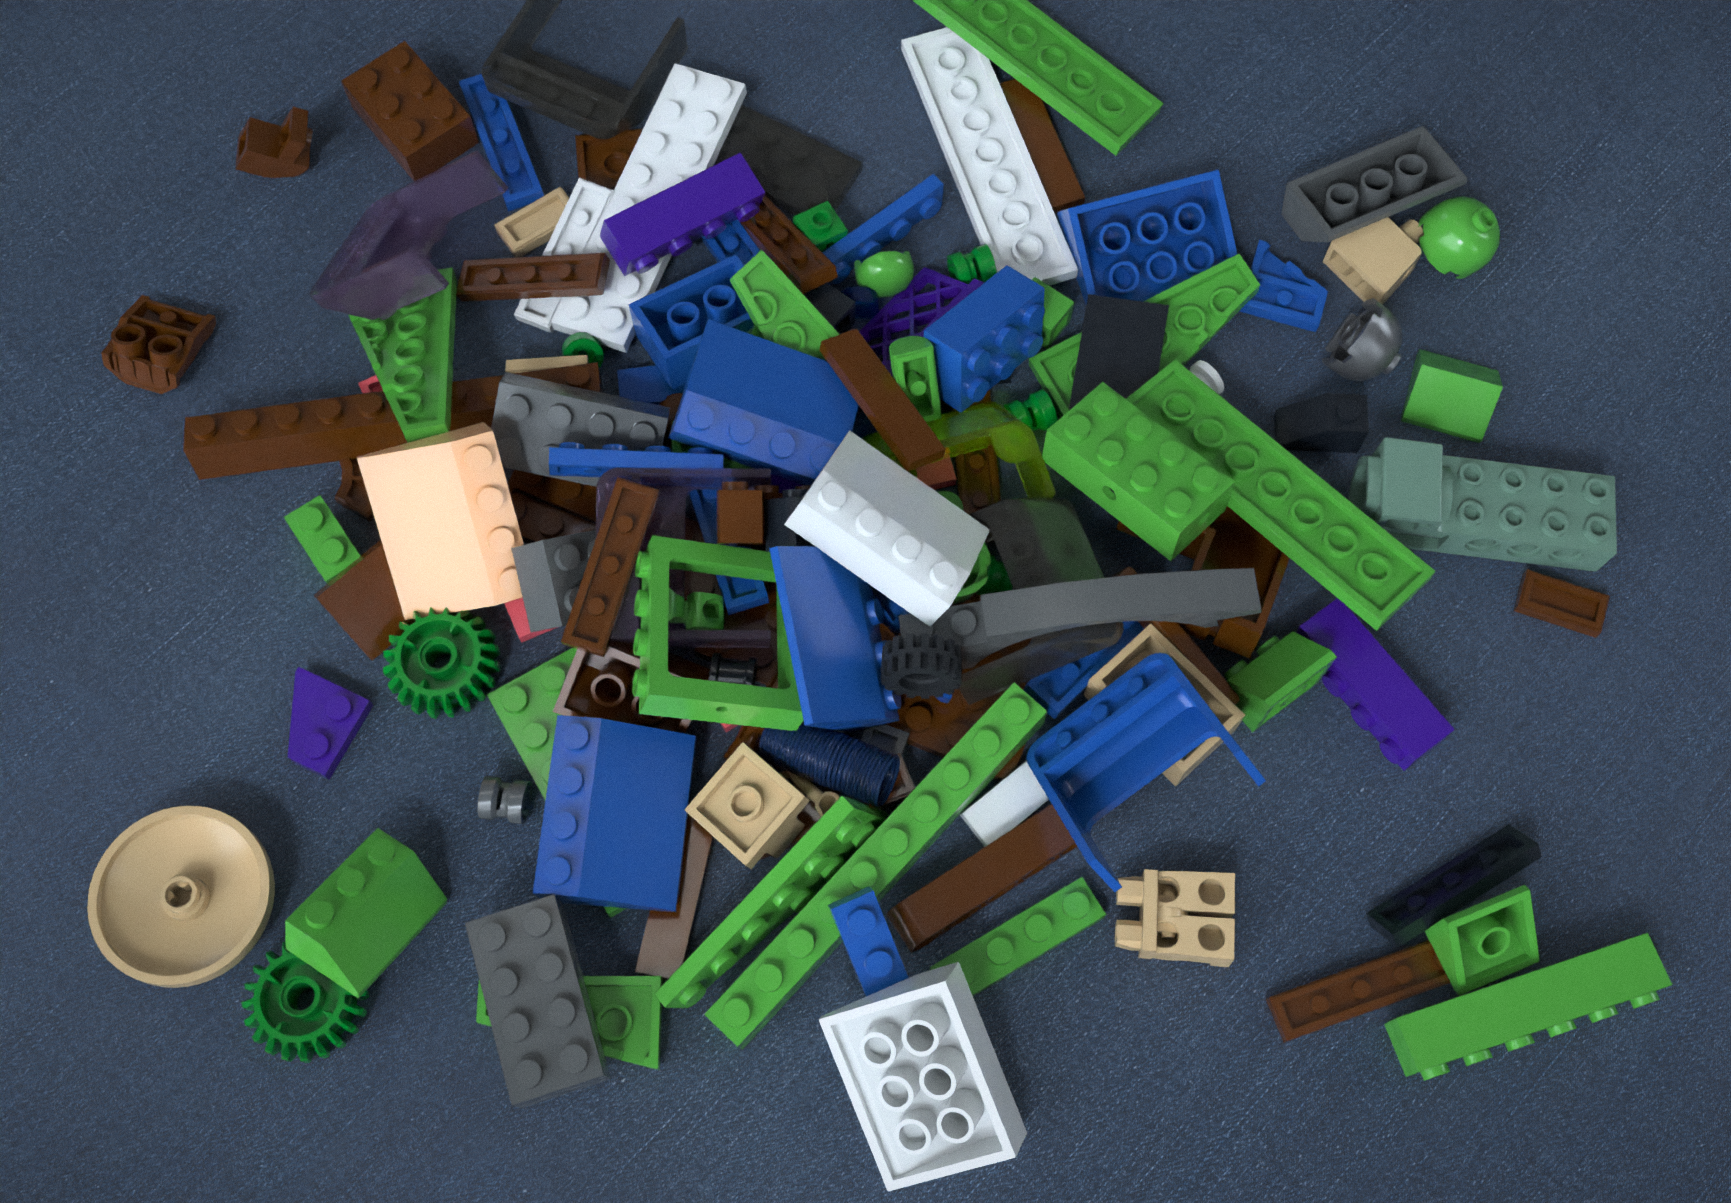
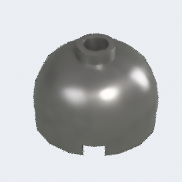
[1322,298,1402,382]

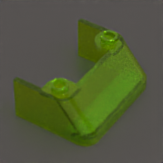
[862,402,1056,516]

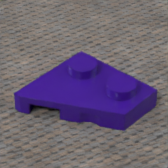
[287,667,374,780]

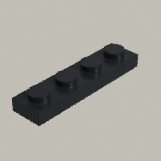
[1366,824,1542,948]

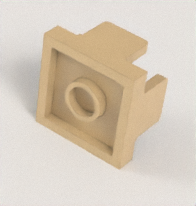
[684,742,810,869]

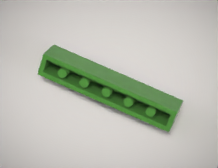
[1384,933,1672,1081]

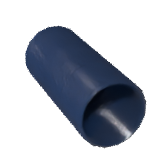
[758,720,900,808]

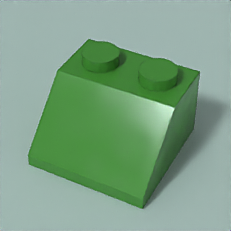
[1224,631,1337,733]

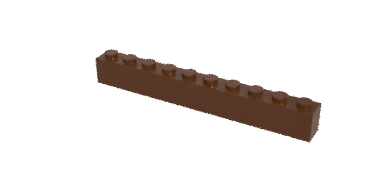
[183,362,605,480]

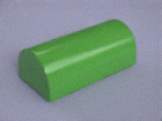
[889,336,941,422]

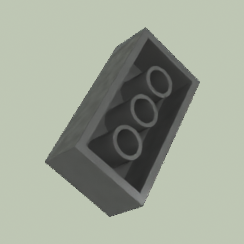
[491,372,670,490]
[465,894,611,1108]

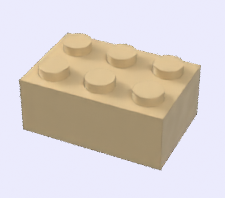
[1084,623,1245,787]

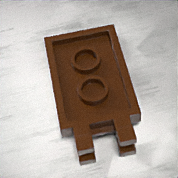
[313,540,415,661]

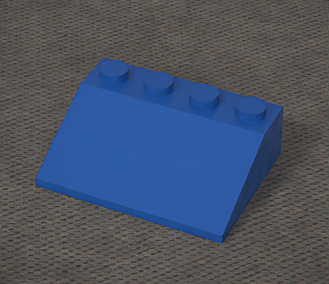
[1057,169,1238,305]
[668,319,858,485]
[769,546,901,732]
[533,715,697,912]

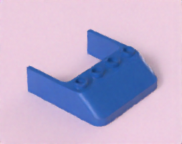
[1027,653,1266,892]

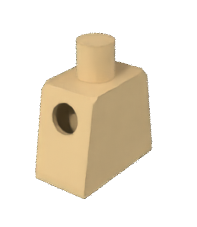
[1323,217,1424,305]

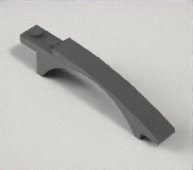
[899,568,1262,669]

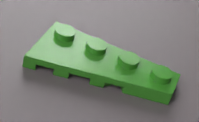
[730,250,840,361]
[476,976,663,1071]

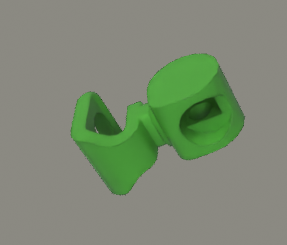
[668,588,724,636]

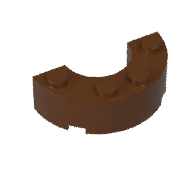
[717,482,811,546]

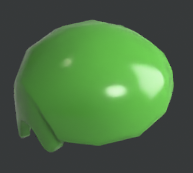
[854,251,914,298]

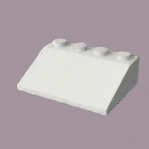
[784,430,990,627]
[819,962,1027,1191]

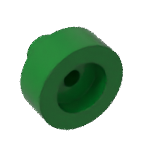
[562,332,604,368]

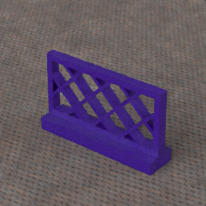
[859,267,985,377]

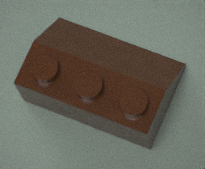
[553,629,710,734]

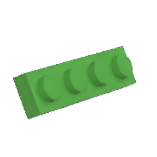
[929,877,1106,997]

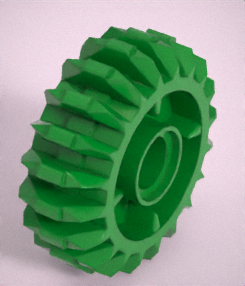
[383,607,501,719]
[241,942,369,1063]

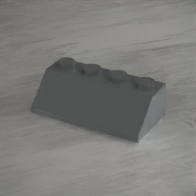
[1281,126,1468,243]

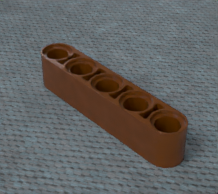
[886,804,1091,953]

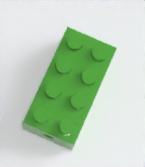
[1041,382,1235,561]

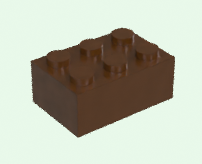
[341,41,479,184]

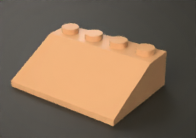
[356,422,524,620]

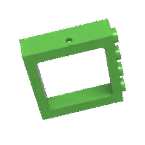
[632,535,803,731]

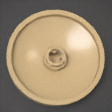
[87,806,275,988]

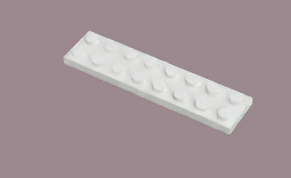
[901,27,1078,286]
[551,63,747,353]

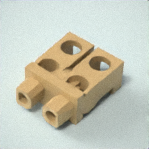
[1115,869,1235,967]

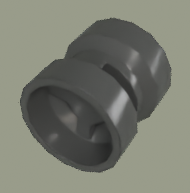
[477,775,532,824]

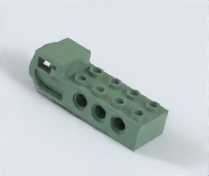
[1348,437,1617,572]

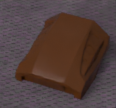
[101,295,216,394]

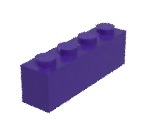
[600,152,766,277]
[1295,598,1455,771]

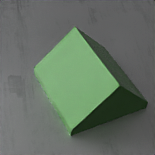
[1400,349,1503,443]
[1425,885,1540,996]

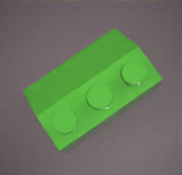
[285,828,447,999]

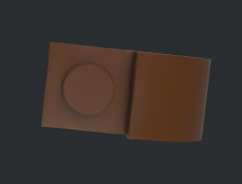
[235,106,313,178]

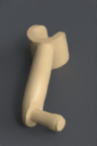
[779,771,840,817]

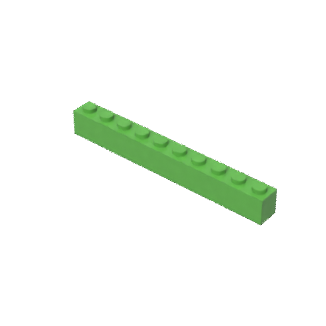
[704,682,1047,1050]

